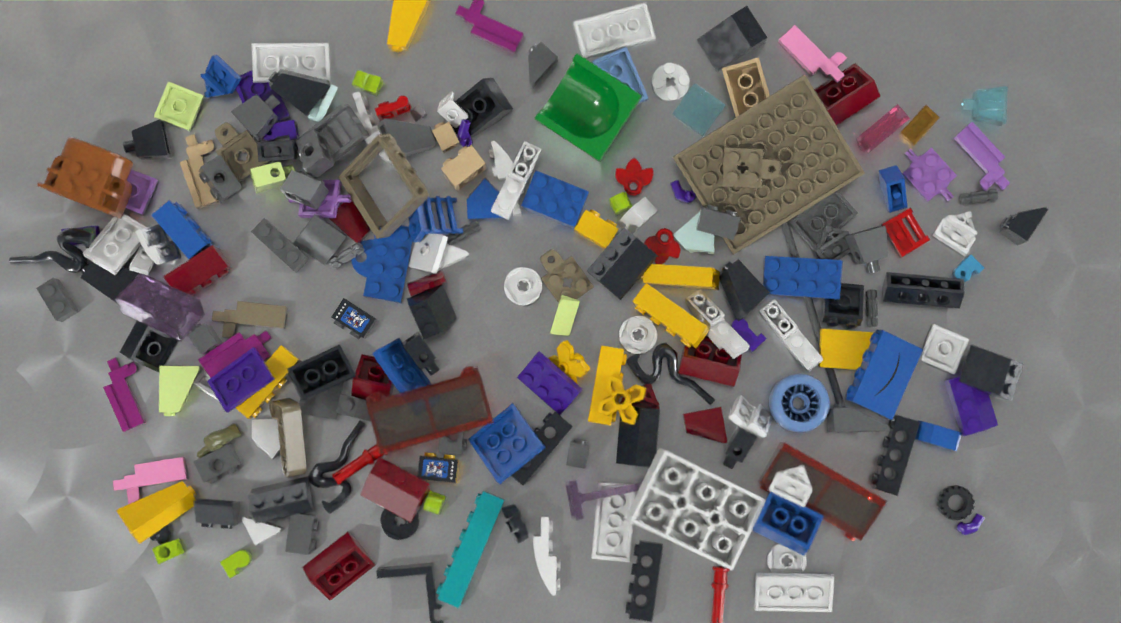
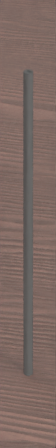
[782,221,847,433]

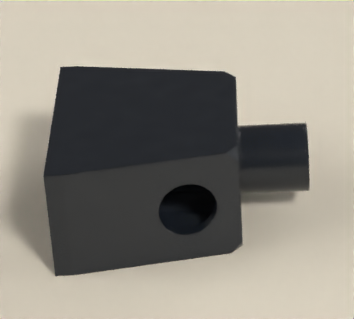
[123,120,172,159]
[402,332,440,376]
[723,426,757,469]

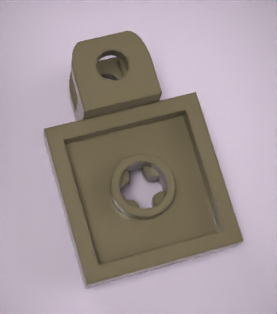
[214,122,270,183]
[723,147,781,188]
[540,249,594,303]

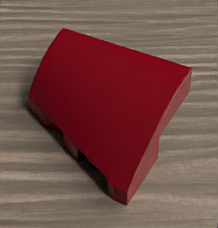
[328,199,371,243]
[407,269,447,297]
[682,407,728,443]

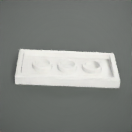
[573,2,656,59]
[251,43,330,83]
[591,481,637,562]
[754,573,835,612]

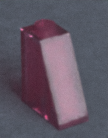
[856,104,910,153]

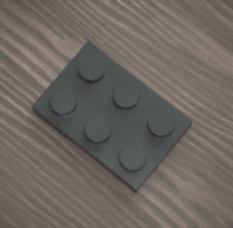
[789,190,858,251]

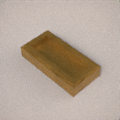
[899,105,940,146]

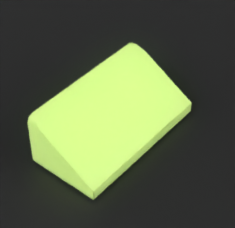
[550,295,580,336]

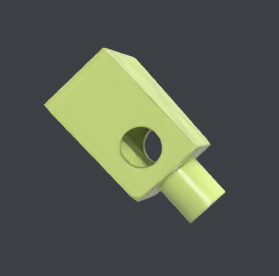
[250,162,295,194]

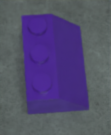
[944,376,998,436]

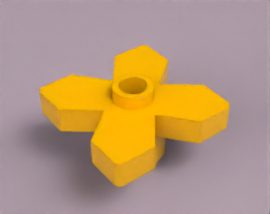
[548,340,590,384]
[597,376,646,425]

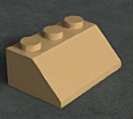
[722,57,770,117]

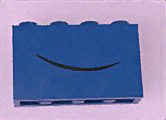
[846,330,923,420]

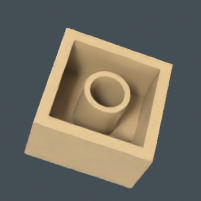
[441,145,487,192]

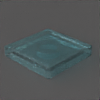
[672,83,725,136]

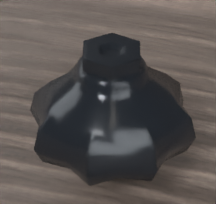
[150,525,171,545]

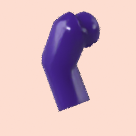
[457,119,473,147]
[670,180,696,203]
[957,513,985,535]

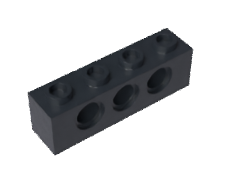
[882,272,965,309]
[511,412,573,486]
[871,415,920,496]
[625,540,663,622]

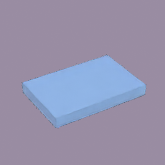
[592,46,649,103]

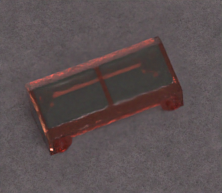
[366,366,494,455]
[758,442,887,541]

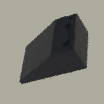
[697,6,767,72]
[450,78,513,138]
[959,345,1023,401]

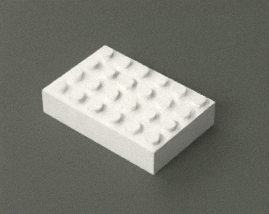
[625,448,766,570]

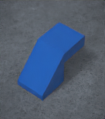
[915,420,962,451]

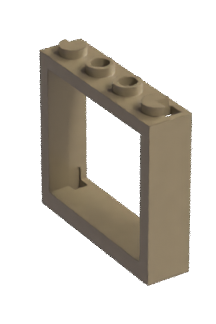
[338,134,430,239]

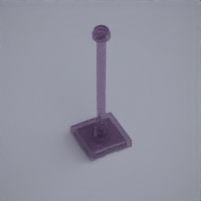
[564,480,642,520]

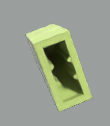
[159,366,200,416]

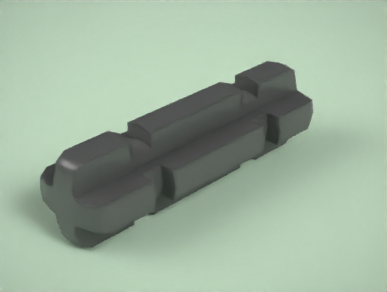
[960,189,998,205]
[446,220,481,245]
[330,242,365,268]
[866,289,878,327]

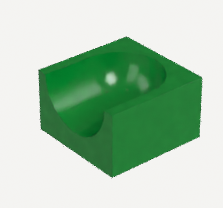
[534,53,642,162]

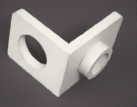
[437,91,468,128]

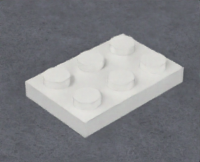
[83,214,147,275]

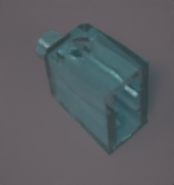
[962,86,1008,126]

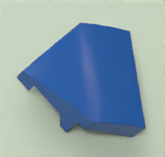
[200,55,241,98]
[467,178,504,219]

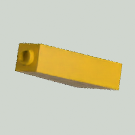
[387,0,431,53]
[641,264,720,291]
[116,481,197,544]

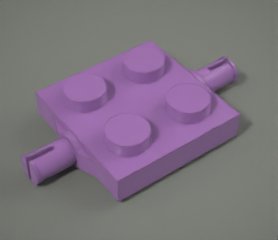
[902,148,957,202]
[288,180,351,218]

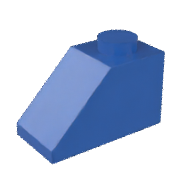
[879,165,908,213]

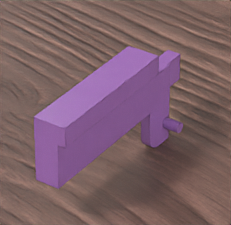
[954,122,1010,191]

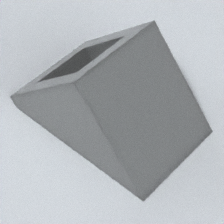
[410,104,427,122]

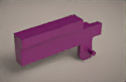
[455,0,524,54]
[198,331,272,378]
[103,357,146,432]

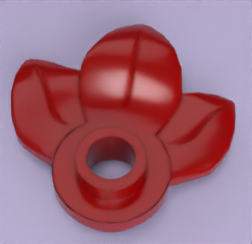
[615,158,653,196]
[644,228,680,265]

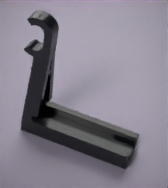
[376,562,444,623]

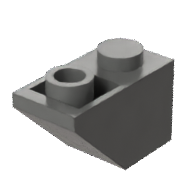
[566,439,590,469]

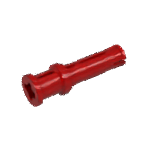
[332,440,388,485]
[711,566,730,623]

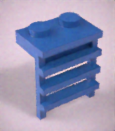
[408,196,463,242]

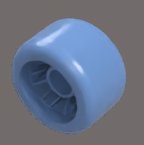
[769,374,830,432]

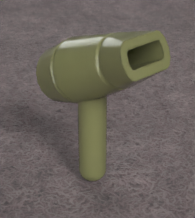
[197,423,241,458]

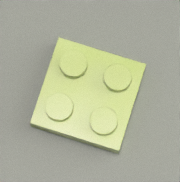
[154,82,205,132]

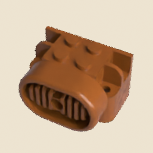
[37,137,133,219]

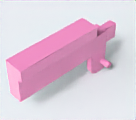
[778,25,847,83]
[113,457,187,504]

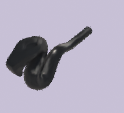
[9,228,92,273]
[626,342,715,405]
[308,420,366,514]

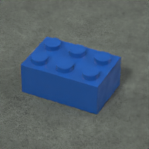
[521,170,589,229]
[152,200,213,260]
[752,491,824,556]

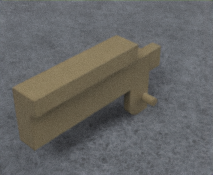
[212,301,288,338]

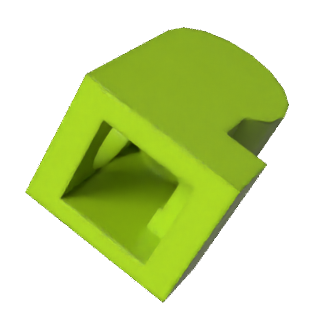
[351,70,383,96]
[608,192,632,216]
[423,490,447,515]
[152,539,185,564]
[220,550,252,578]

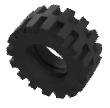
[937,485,975,520]

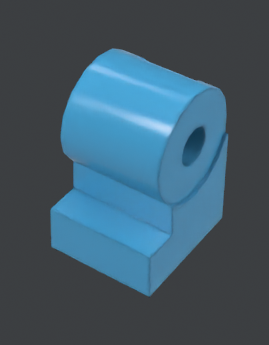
[952,254,984,282]

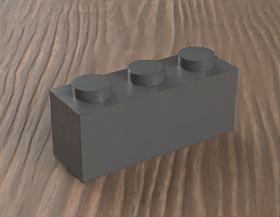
[251,218,310,272]

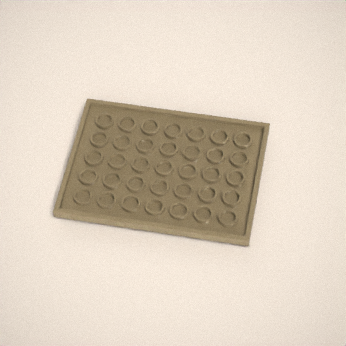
[673,74,865,255]

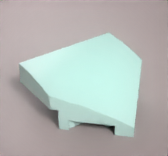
[308,84,338,122]
[673,211,715,253]

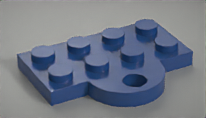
[351,225,413,303]

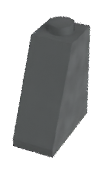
[377,118,437,160]

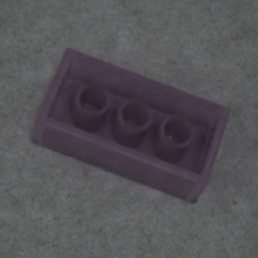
[116,273,205,341]

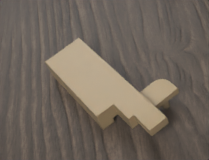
[180,134,218,209]

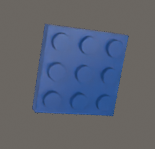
[468,403,545,484]

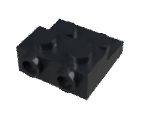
[822,283,864,329]

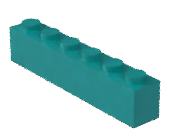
[436,491,505,608]

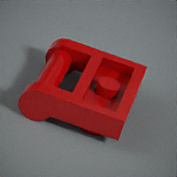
[374,95,412,122]
[881,207,930,257]

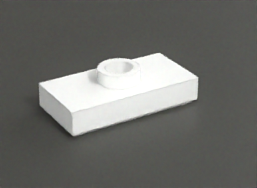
[130,245,155,275]

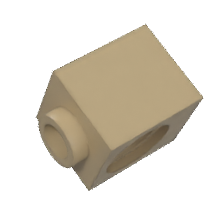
[432,122,460,153]

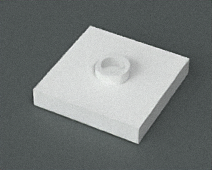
[408,234,448,274]
[919,324,969,374]

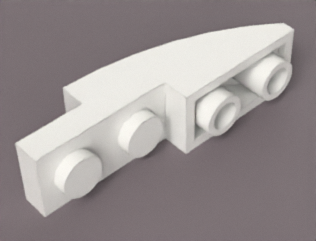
[352,91,392,164]
[488,141,525,217]
[491,141,542,220]
[685,289,749,359]
[759,299,823,372]
[533,516,560,595]

